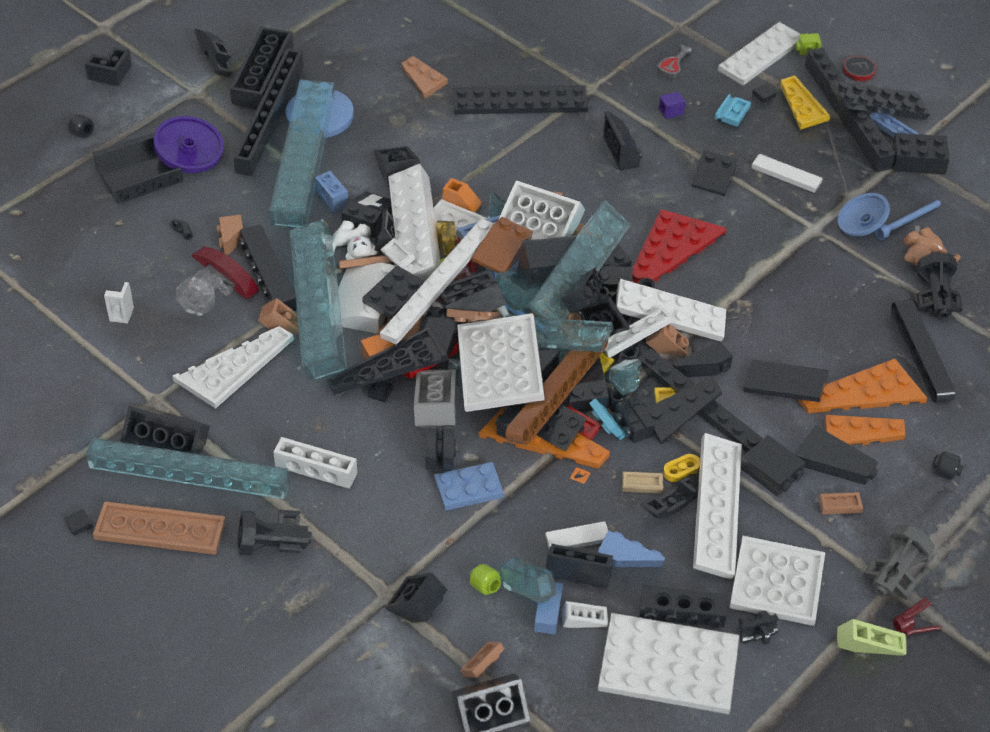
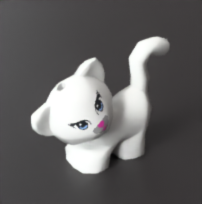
[316,220,378,260]

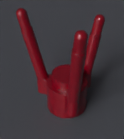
[892,598,942,636]

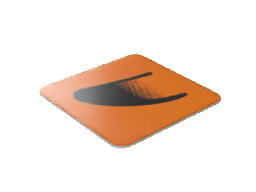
[570,467,590,484]

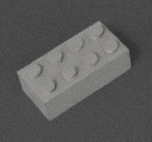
[414,369,457,428]

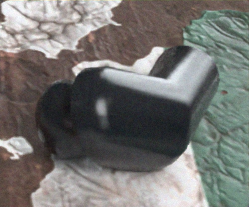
[170,219,193,240]

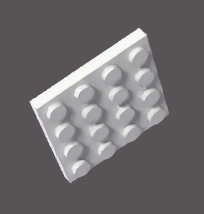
[730,536,825,626]

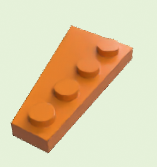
[824,415,906,445]

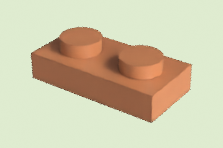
[460,642,504,678]

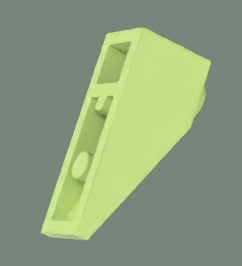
[837,619,906,656]

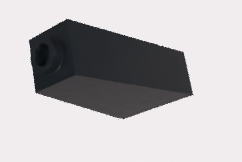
[795,425,878,485]

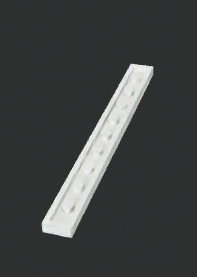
[380,219,494,345]

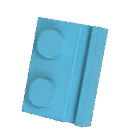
[715,95,751,127]
[589,398,626,440]

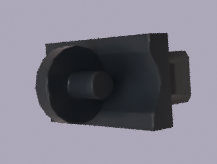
[739,610,779,645]

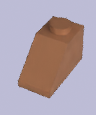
[258,298,304,334]

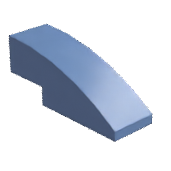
[534,581,564,635]

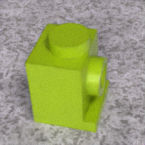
[795,33,822,55]

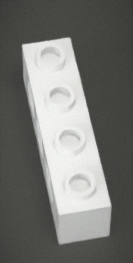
[273,437,357,489]

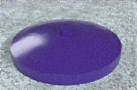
[153,116,224,173]

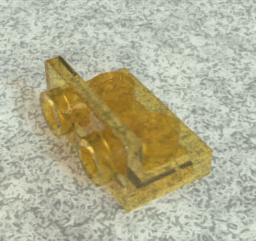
[436,220,456,257]

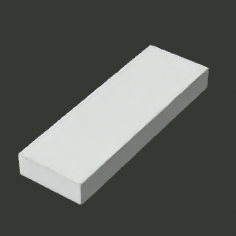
[545,521,608,549]

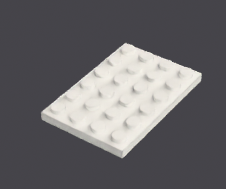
[458,313,545,412]
[598,613,739,714]

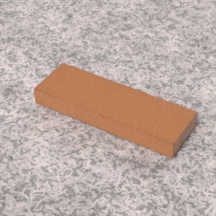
[339,256,393,269]

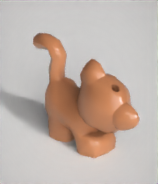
[903,227,961,266]

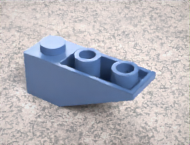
[597,530,665,567]

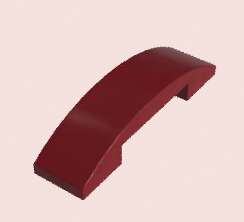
[192,246,259,300]

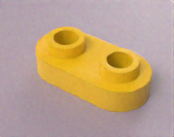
[663,454,700,482]

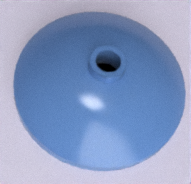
[838,193,890,236]

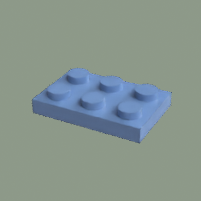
[435,462,504,511]

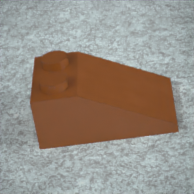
[471,217,533,275]

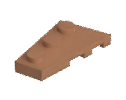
[401,56,448,99]
[447,309,500,322]

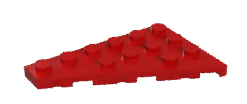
[633,209,727,284]

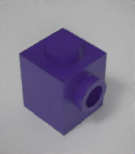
[658,91,686,119]

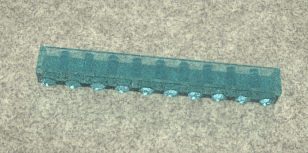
[86,438,290,499]

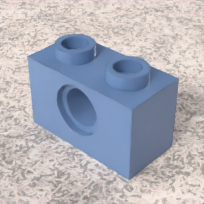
[315,171,349,213]

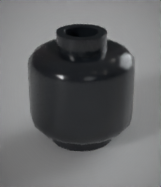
[68,114,94,138]
[932,451,964,480]

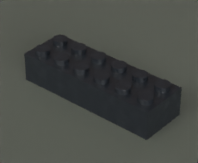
[230,26,294,109]

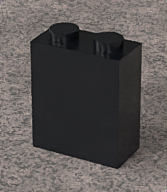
[740,435,805,496]

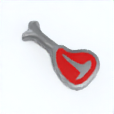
[657,45,692,79]

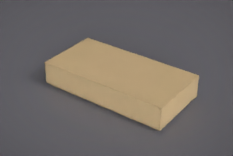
[622,472,663,494]

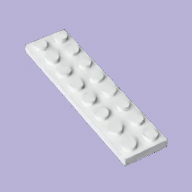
[693,433,742,580]

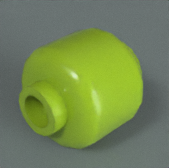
[470,564,501,595]

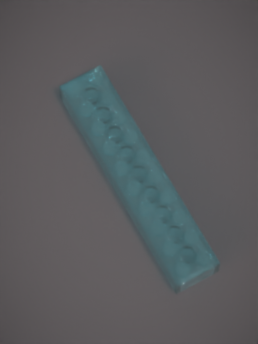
[269,80,335,228]
[290,219,347,381]

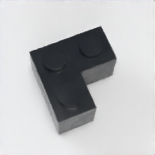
[85,47,132,86]

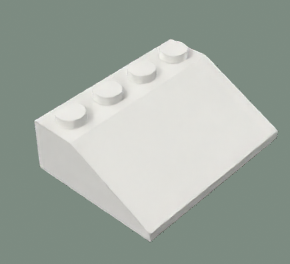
[498,180,585,240]
[325,263,396,334]

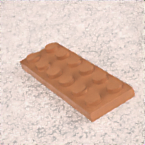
[93,501,226,555]

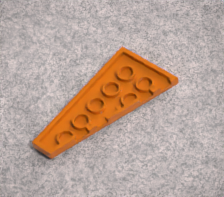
[479,406,610,469]

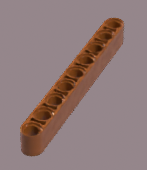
[506,331,608,445]

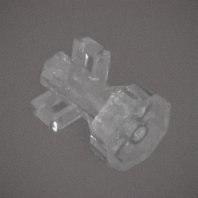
[176,265,235,316]

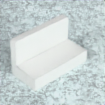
[104,282,134,324]

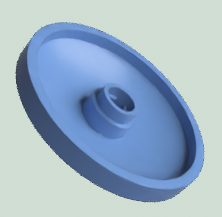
[286,88,354,138]

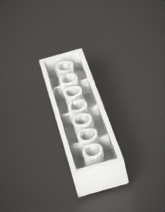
[388,164,441,281]

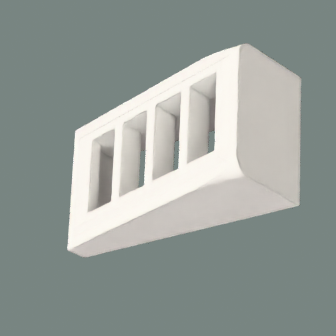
[561,601,608,628]

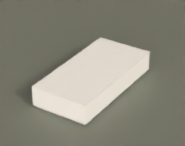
[381,238,416,269]

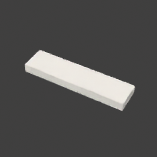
[751,154,822,193]
[603,307,673,358]

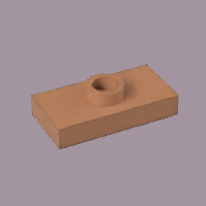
[818,492,863,515]

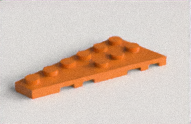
[797,359,927,413]

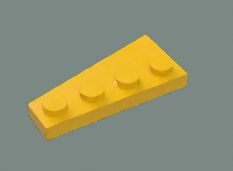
[780,76,830,130]

